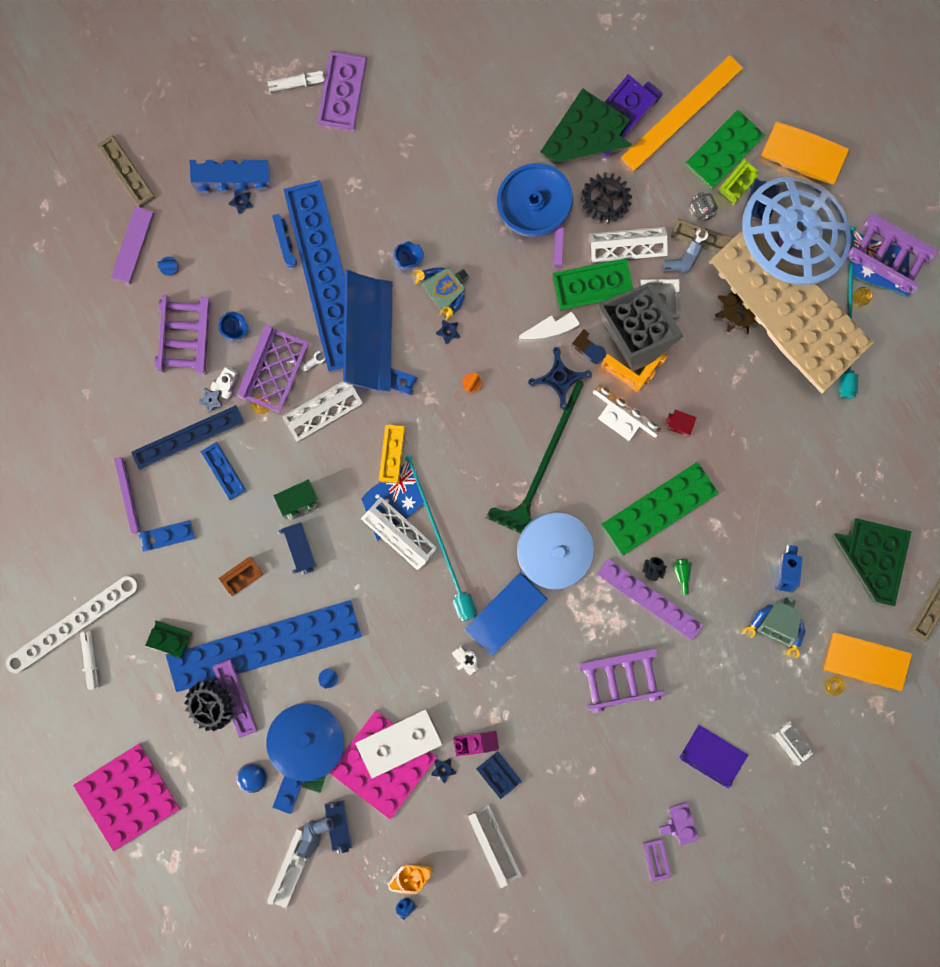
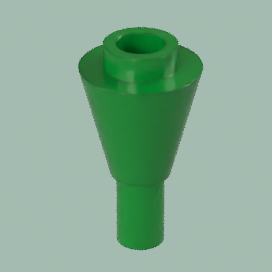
[673,559,692,595]

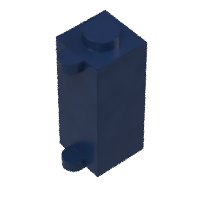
[278,522,317,575]
[324,800,353,854]

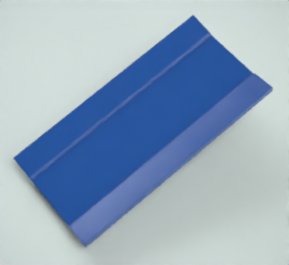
[340,269,392,392]

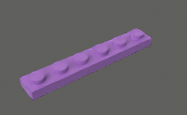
[597,559,703,641]

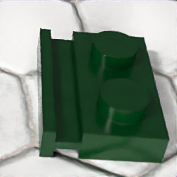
[145,620,192,659]

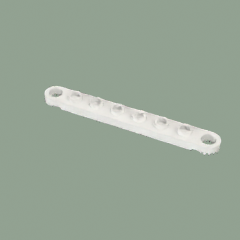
[6,576,138,673]

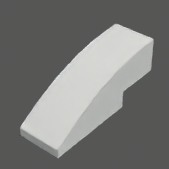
[519,312,580,342]

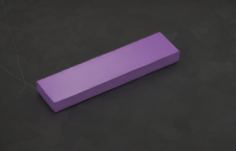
[111,206,154,284]
[114,457,141,534]
[212,659,258,738]

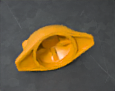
[388,864,433,894]

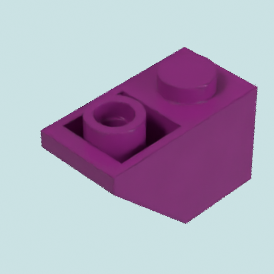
[453,731,499,756]

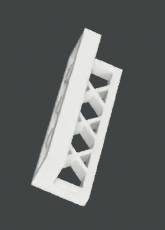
[589,227,667,262]
[282,381,363,442]
[361,497,437,570]
[468,805,522,888]
[267,828,307,908]

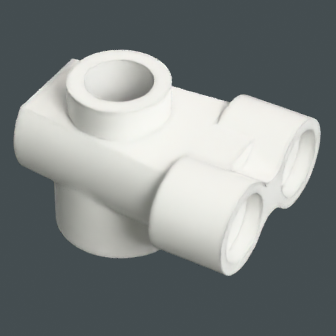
[210,366,239,399]

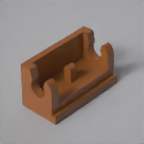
[218,556,264,596]

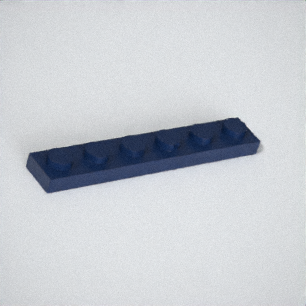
[131,405,244,470]

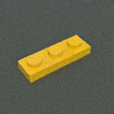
[379,425,405,484]

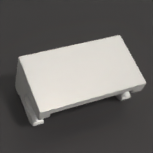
[772,721,813,766]

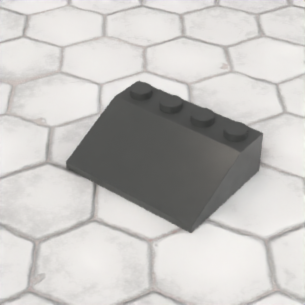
[598,282,683,372]

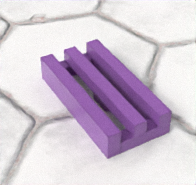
[553,227,564,268]
[643,839,671,882]

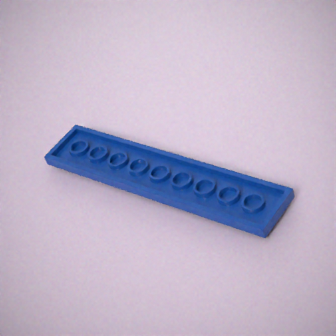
[283,180,345,372]
[166,600,362,692]

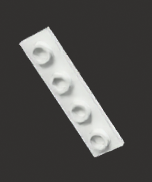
[593,384,661,440]

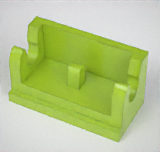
[718,159,759,204]

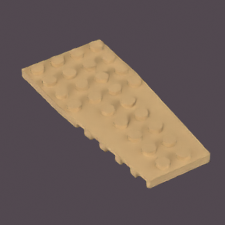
[709,230,874,393]

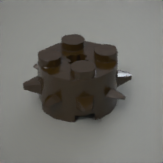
[715,292,759,335]

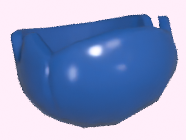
[393,241,424,270]
[218,311,248,341]
[236,764,267,793]

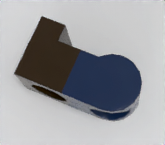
[571,329,606,364]

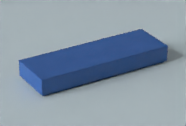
[200,442,247,501]

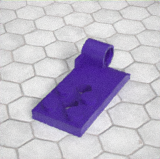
[603,74,663,158]

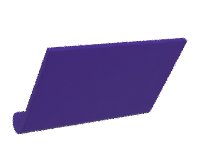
[679,725,748,789]

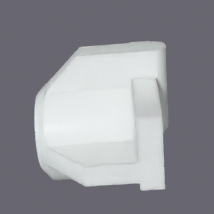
[451,645,479,675]

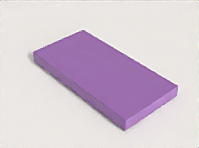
[317,51,367,131]

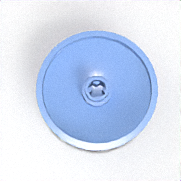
[517,512,594,589]

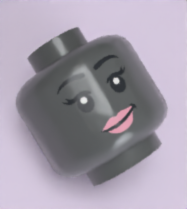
[690,192,718,221]

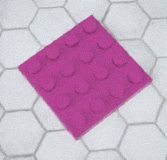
[330,710,437,820]
[73,743,180,851]

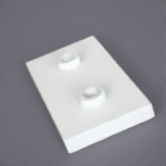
[355,709,442,778]

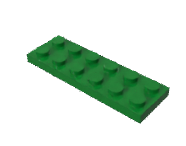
[602,461,719,556]

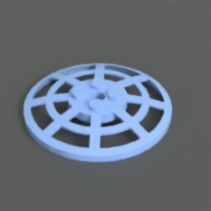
[742,177,851,285]

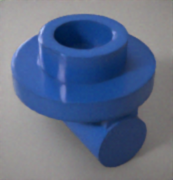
[158,256,178,276]
[318,669,338,689]
[396,898,418,920]

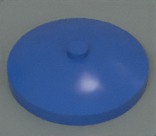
[497,163,573,237]
[266,704,344,782]

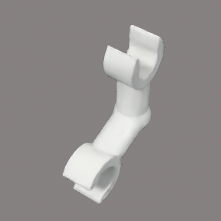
[286,351,326,372]

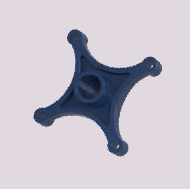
[528,347,592,411]

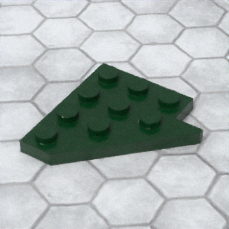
[540,88,633,163]
[833,518,912,607]

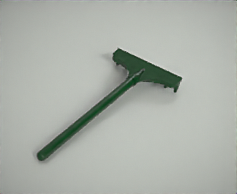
[486,381,584,534]

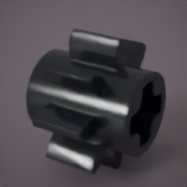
[642,557,667,581]

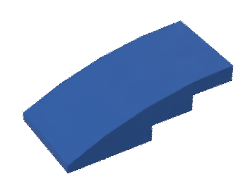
[464,572,548,656]

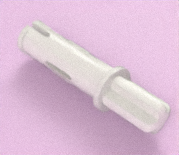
[268,70,324,93]
[80,631,99,690]

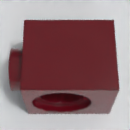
[665,409,697,437]

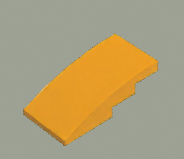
[761,121,850,185]
[824,633,912,692]

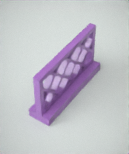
[237,324,309,413]

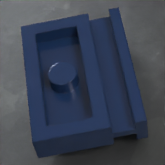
[742,178,781,222]
[476,751,522,799]

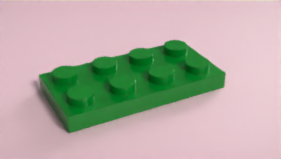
[685,110,765,190]
[552,258,633,311]

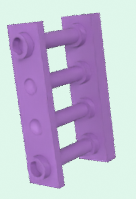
[848,213,938,293]
[155,294,211,375]
[579,649,665,713]

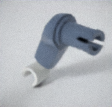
[663,228,708,274]
[290,818,334,868]

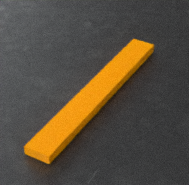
[621,55,743,172]

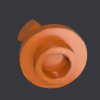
[462,372,481,393]

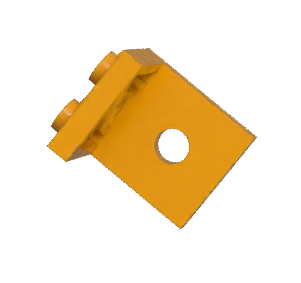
[601,350,668,391]

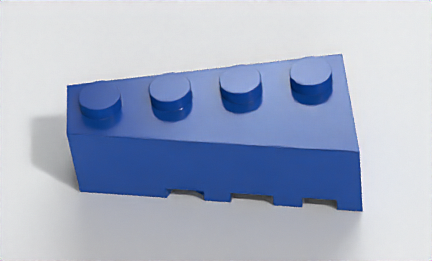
[189,160,271,193]

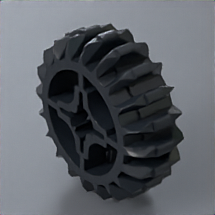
[581,172,632,224]
[184,679,236,731]

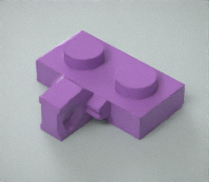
[659,802,699,846]

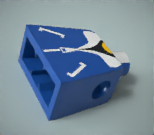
[774,545,803,593]

